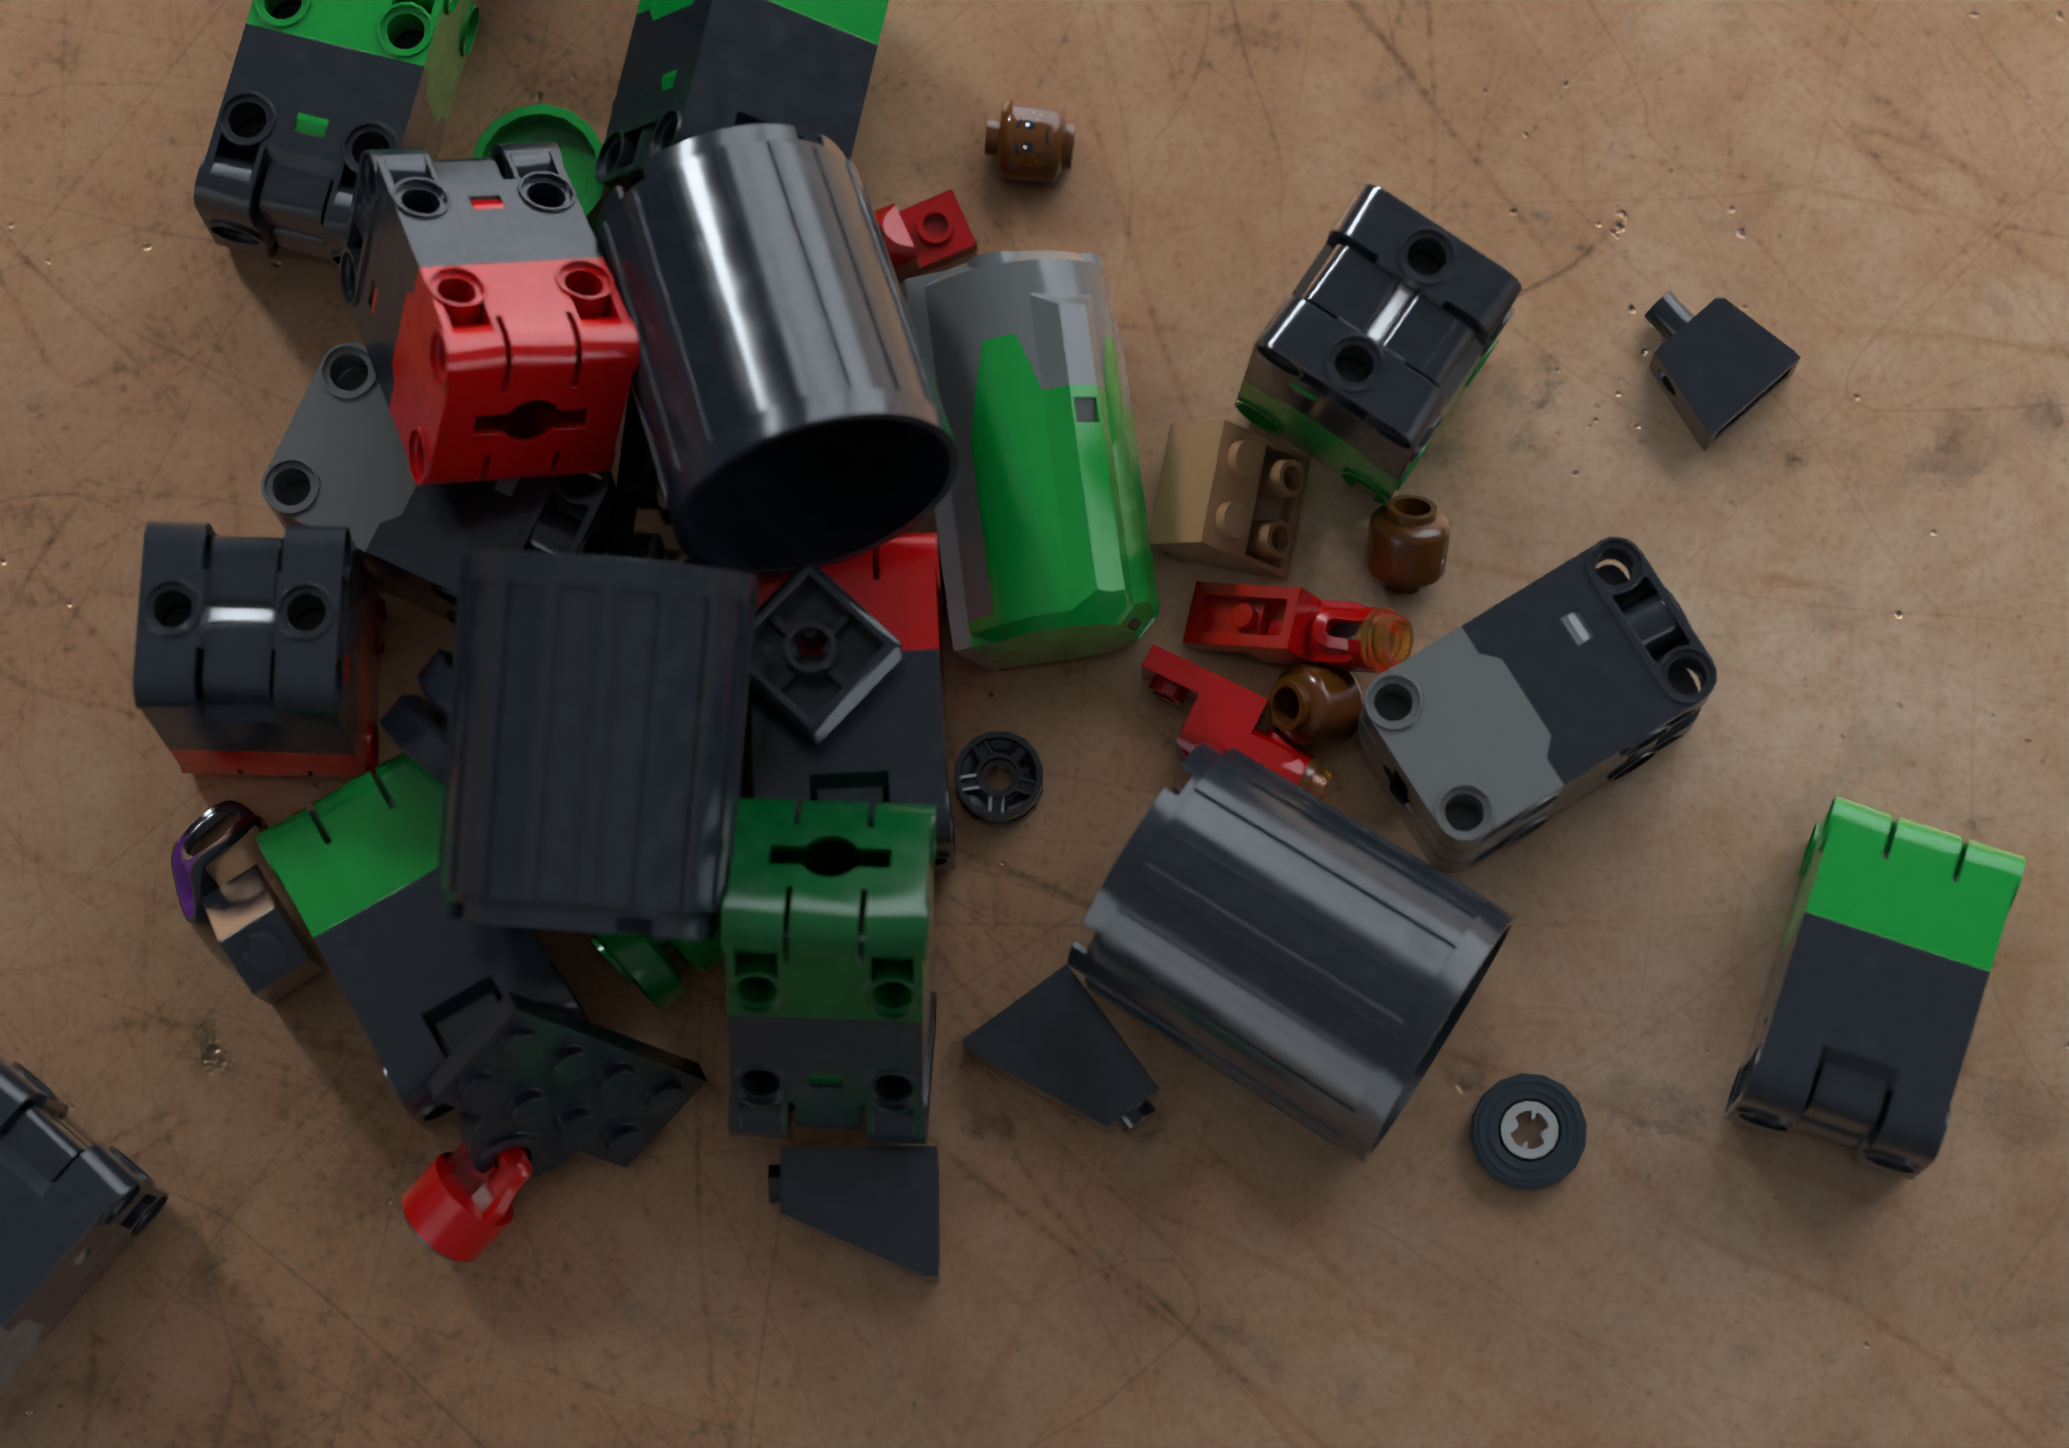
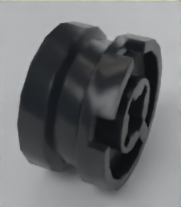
[954,731,1044,827]

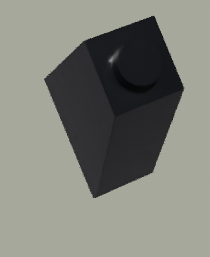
[201,864,325,1005]
[962,964,1159,1134]
[768,1146,940,1282]

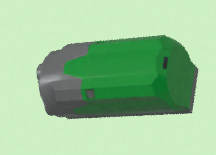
[905,250,1160,672]

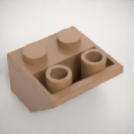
[1149,419,1310,579]

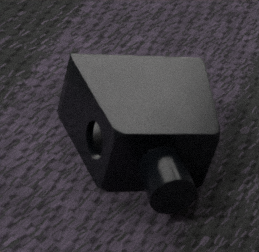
[1644,291,1801,450]

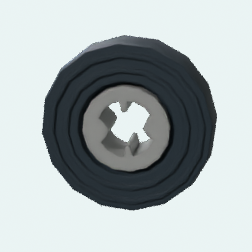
[1470,1073,1587,1191]

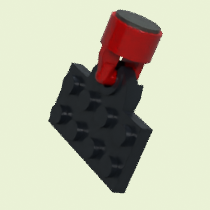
[402,991,707,1262]

